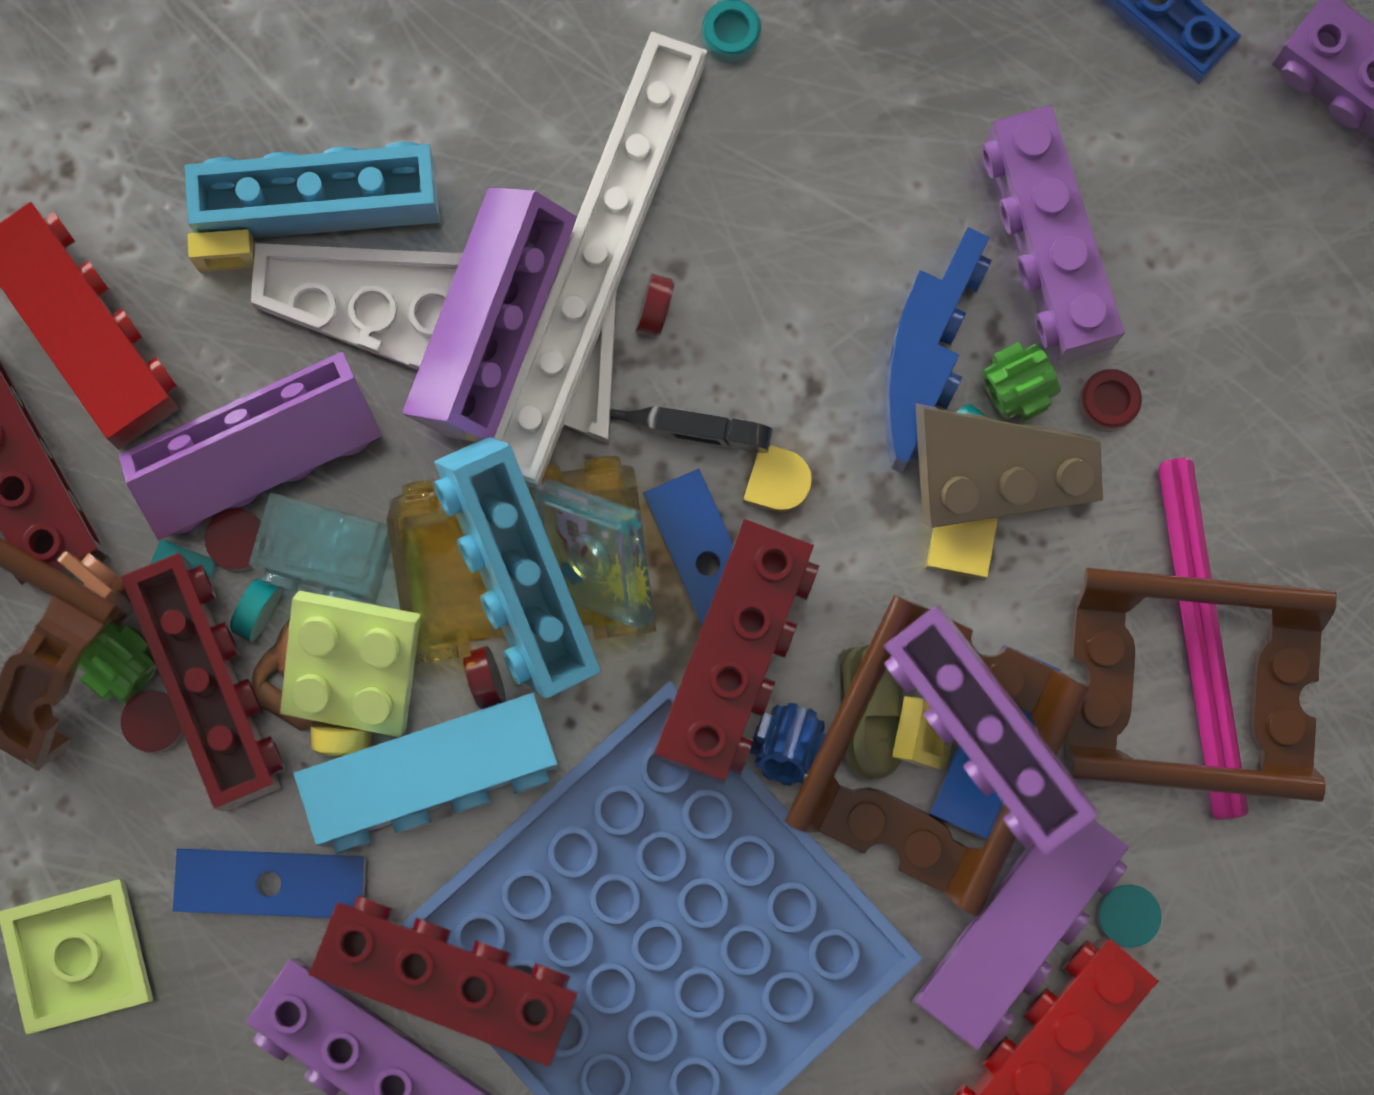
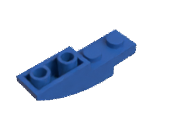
[884,227,992,474]

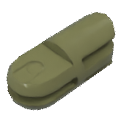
[839,645,902,780]

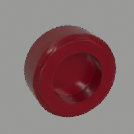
[636,273,674,337]
[1078,369,1142,432]
[205,509,269,572]
[463,646,506,710]
[120,690,184,754]

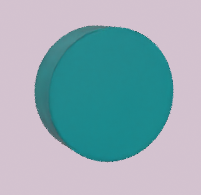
[702,0,761,63]
[230,578,281,642]
[1096,885,1162,947]

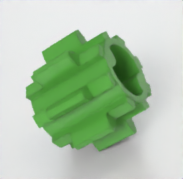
[981,342,1061,422]
[78,622,157,704]

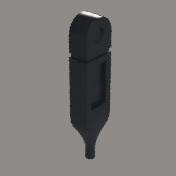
[610,406,773,453]

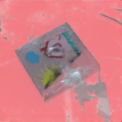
[534,479,654,630]

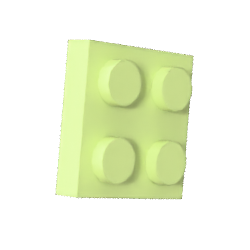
[280,590,421,737]
[0,879,153,1035]

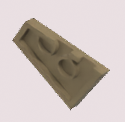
[915,403,1103,528]

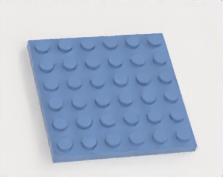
[401,681,923,1095]

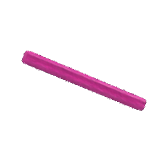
[1158,458,1249,820]

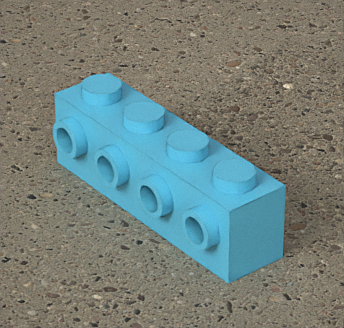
[184,142,440,239]
[433,436,601,699]
[293,693,559,854]

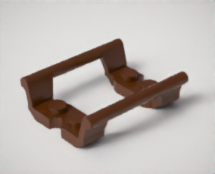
[0,537,118,771]
[1064,567,1337,802]
[785,594,1090,916]

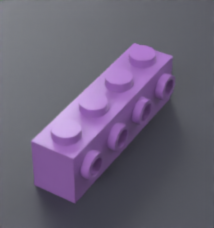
[1271,0,1374,139]
[982,105,1125,365]
[402,187,577,442]
[118,351,382,540]
[884,605,1098,856]
[911,820,1129,1050]
[245,958,493,1095]

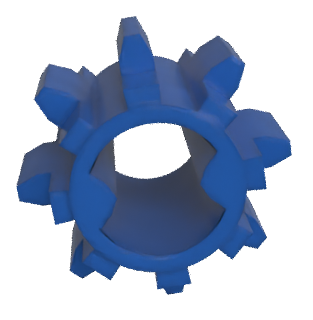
[750,703,826,786]

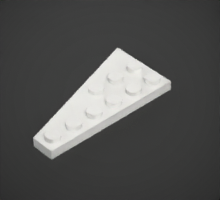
[251,243,617,443]

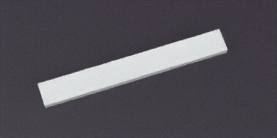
[494,31,707,490]

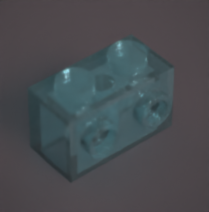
[249,492,396,604]

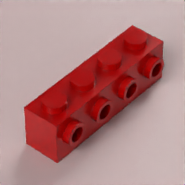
[0,202,179,450]
[954,939,1159,1095]

